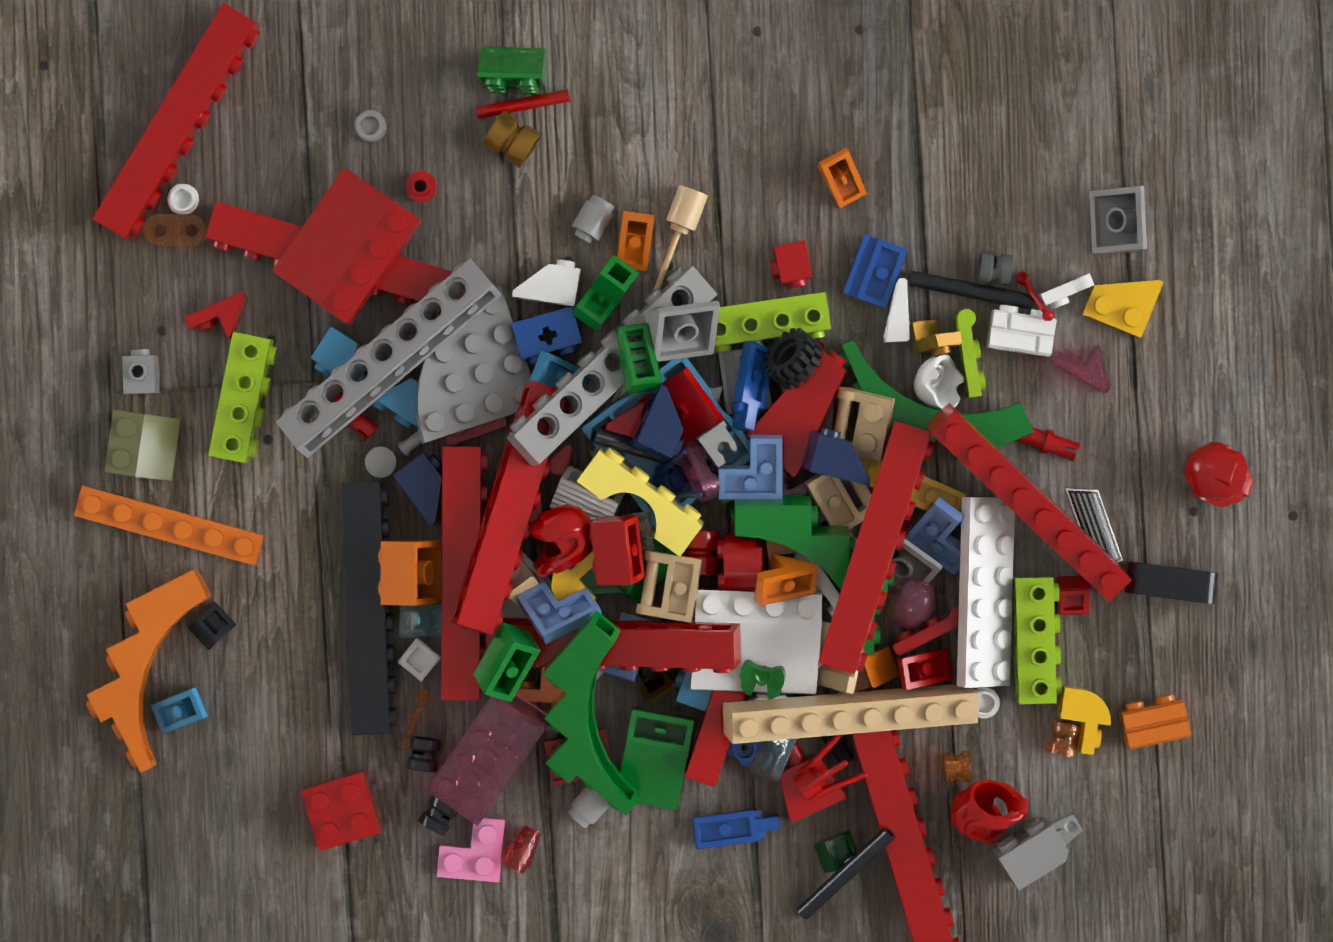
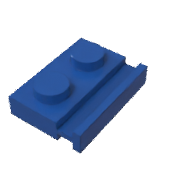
[843,234,908,309]

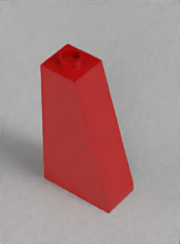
[747,349,847,477]
[684,691,746,787]

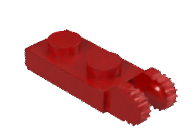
[891,606,959,657]

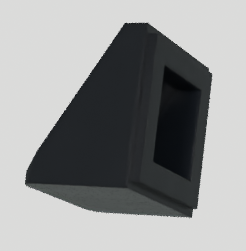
[188,602,236,650]

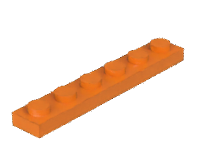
[74,485,265,566]

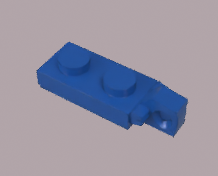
[732,341,771,431]
[692,809,781,849]

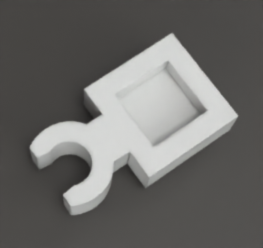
[1038,273,1094,309]

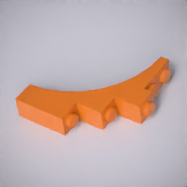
[86,569,212,773]

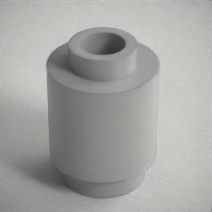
[572,195,614,244]
[567,787,610,828]

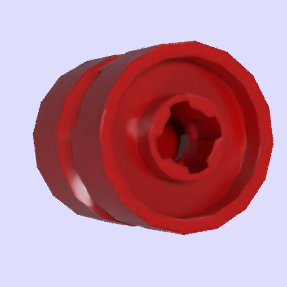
[681,530,720,575]

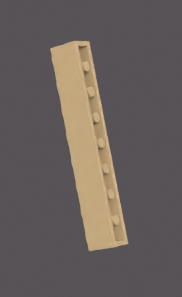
[723,684,978,744]

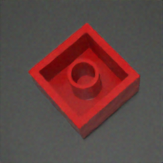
[301,769,383,851]

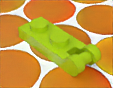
[954,309,986,398]

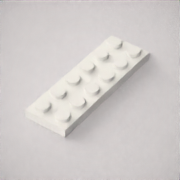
[957,497,1015,688]

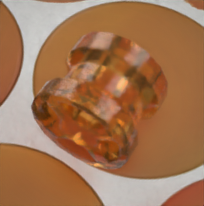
[943,751,971,784]

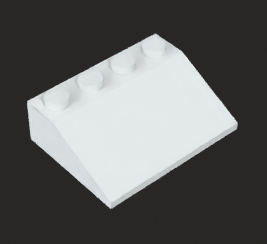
[690,590,822,695]

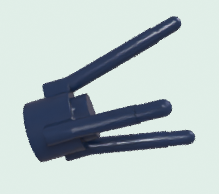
[652,449,731,498]

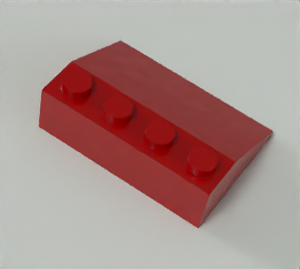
[272,167,422,325]

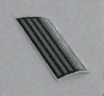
[1065,488,1123,562]

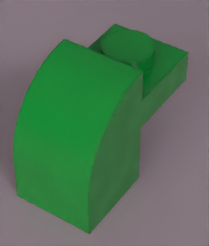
[571,255,639,331]

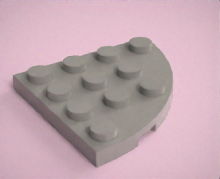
[416,286,531,444]

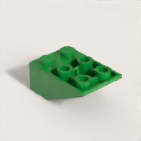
[477,47,546,95]
[620,706,694,810]

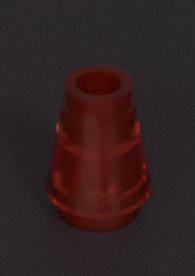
[501,825,541,874]

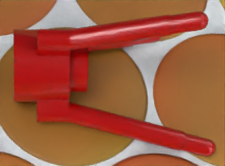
[794,735,868,801]

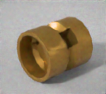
[483,111,542,168]

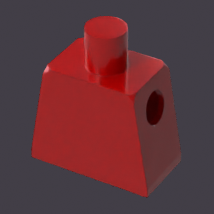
[777,742,846,823]

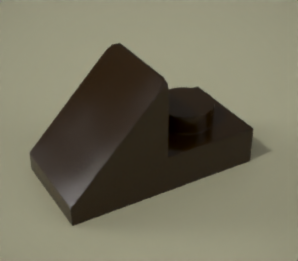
[635,667,676,705]

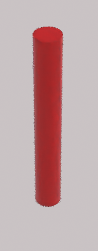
[476,89,570,119]

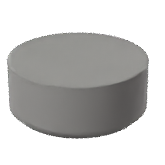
[355,110,387,142]
[365,446,397,478]

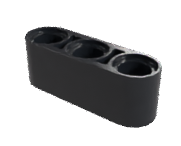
[1125,561,1219,604]

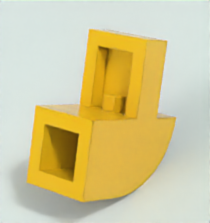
[551,550,597,601]
[1057,685,1111,755]

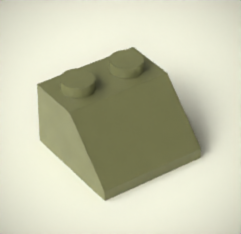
[104,410,182,481]

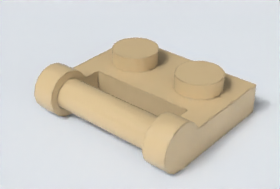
[834,387,895,461]
[804,474,871,530]
[636,550,702,623]

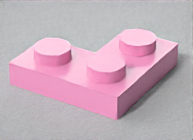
[437,816,505,882]

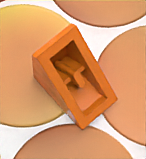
[816,147,867,209]

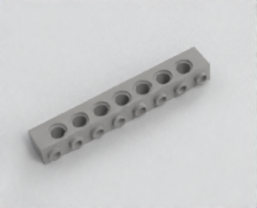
[276,258,502,458]
[506,266,718,466]

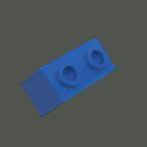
[511,306,583,365]

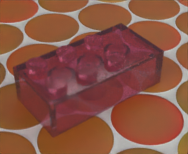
[426,693,549,826]

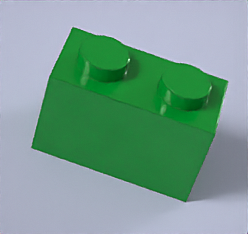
[473,622,541,702]

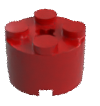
[717,533,767,592]

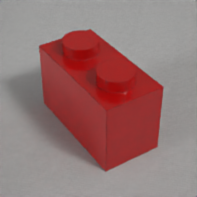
[589,515,645,585]

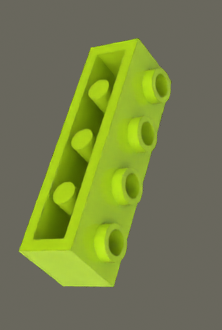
[714,292,831,353]
[208,332,277,463]
[1013,576,1062,705]

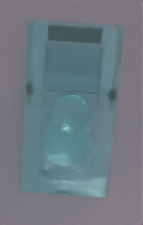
[399,604,442,637]
[749,739,796,782]

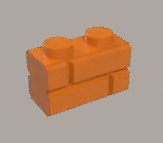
[1118,694,1191,750]

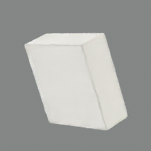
[397,637,441,682]

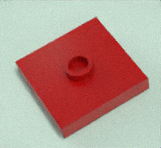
[639,367,724,448]

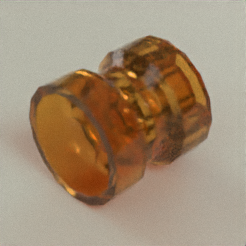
[1045,720,1082,758]

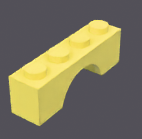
[577,447,703,557]

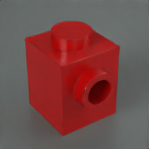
[770,240,813,289]

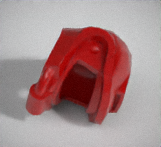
[1184,441,1254,507]
[529,504,592,578]
[950,780,1028,845]

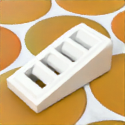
[883,278,910,343]

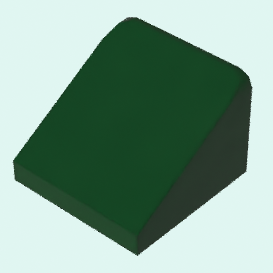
[814,831,857,873]

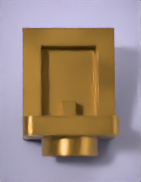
[909,319,962,356]

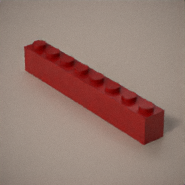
[92,3,260,240]
[205,201,452,314]
[450,381,569,635]
[927,403,1132,602]
[817,421,935,678]
[441,446,488,700]
[486,618,741,673]
[851,730,959,942]

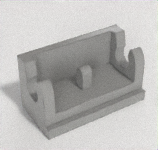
[694,420,737,468]

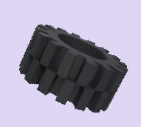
[763,328,823,389]

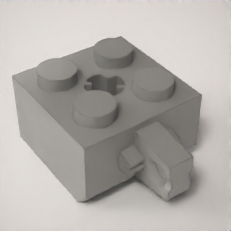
[992,813,1083,891]

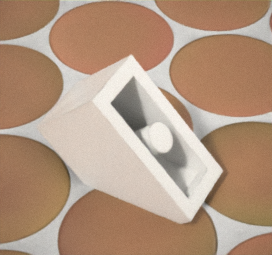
[512,259,581,307]

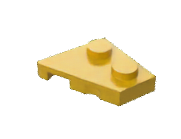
[1081,280,1164,338]

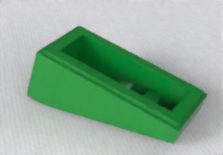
[616,323,662,394]

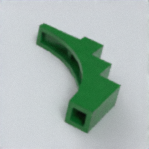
[839,340,1034,459]
[735,496,894,655]
[543,610,640,816]

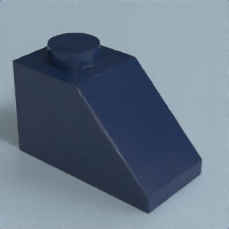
[629,385,684,462]
[802,427,871,486]
[393,453,442,526]

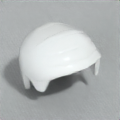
[914,355,964,409]

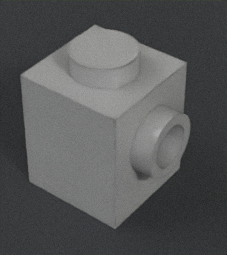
[122,349,160,395]

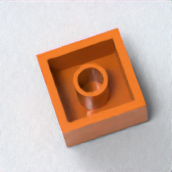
[378,540,442,606]

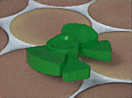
[740,660,786,700]

